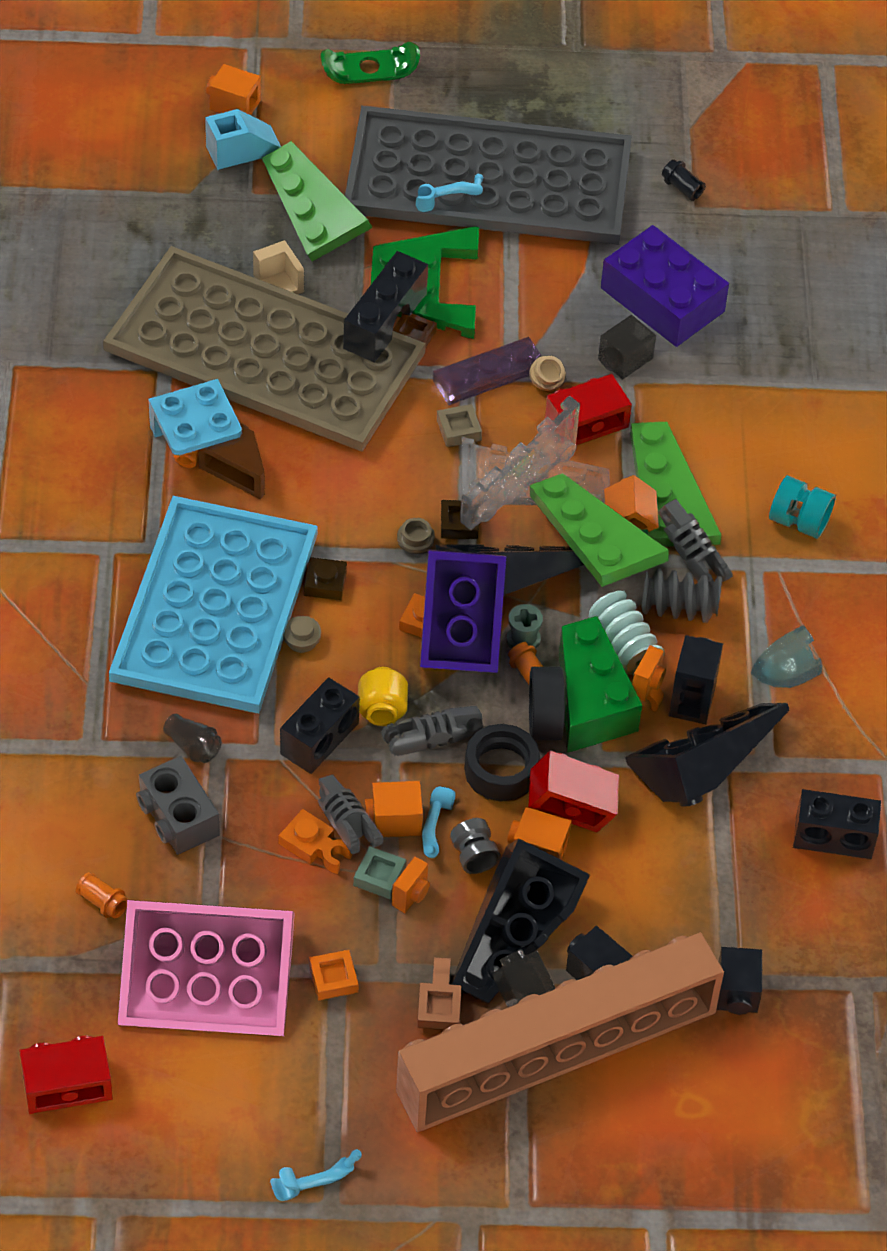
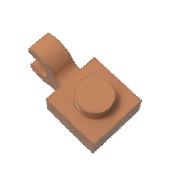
[417,957,461,1029]

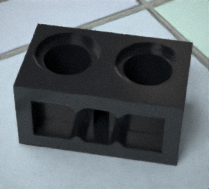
[669,635,724,725]
[280,677,360,774]
[793,789,881,859]

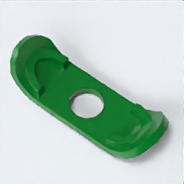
[320,42,420,84]

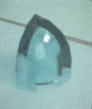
[750,625,822,688]

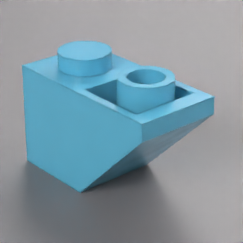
[205,109,281,170]

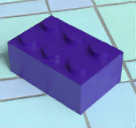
[600,225,729,347]
[420,550,506,673]

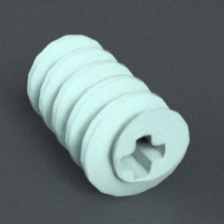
[588,591,665,675]

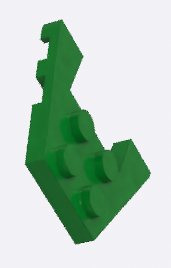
[371,227,479,339]

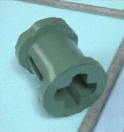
[507,604,543,649]

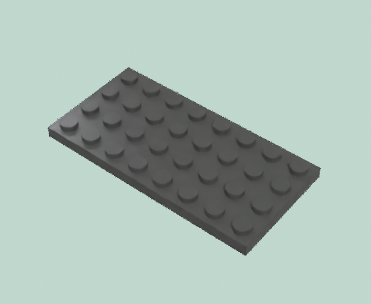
[345,105,632,245]

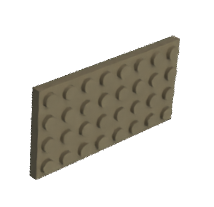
[103,246,426,452]

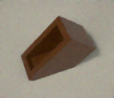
[198,422,265,499]

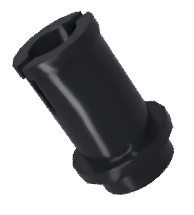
[662,159,706,201]

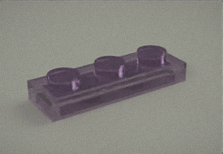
[433,337,542,405]

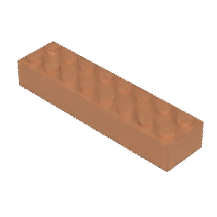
[396,932,724,1133]

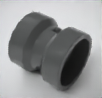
[450,818,501,874]

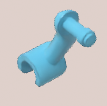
[416,174,483,212]
[422,787,456,858]
[270,1149,362,1201]

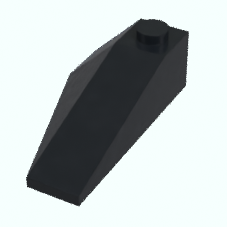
[436,544,584,595]
[625,703,789,807]
[451,839,590,1004]

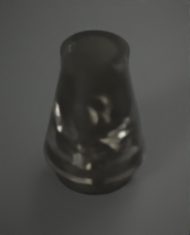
[163,713,222,763]

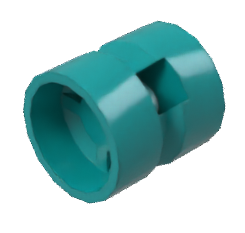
[769,475,836,539]

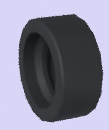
[529,667,565,740]
[464,724,540,802]

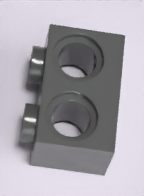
[136,755,220,855]

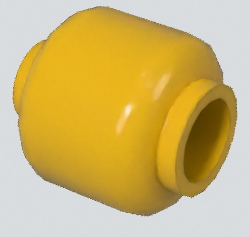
[358,667,408,726]

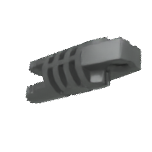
[658,499,733,586]
[380,706,483,756]
[318,775,384,854]

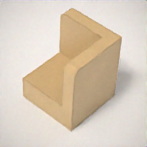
[253,240,304,294]

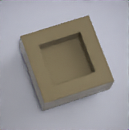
[437,404,482,447]

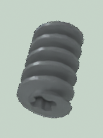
[641,568,722,623]

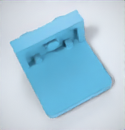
[148,379,242,455]

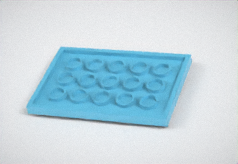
[109,496,318,714]

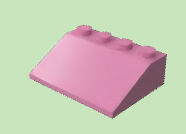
[118,900,295,1036]

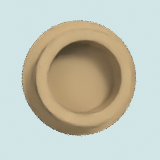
[529,356,566,391]

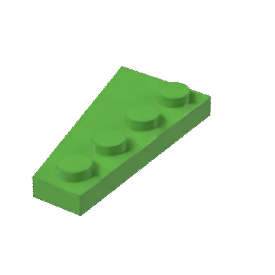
[262,141,373,262]
[630,422,722,547]
[530,473,669,587]

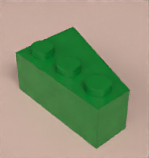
[559,616,642,753]

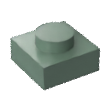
[353,846,407,900]

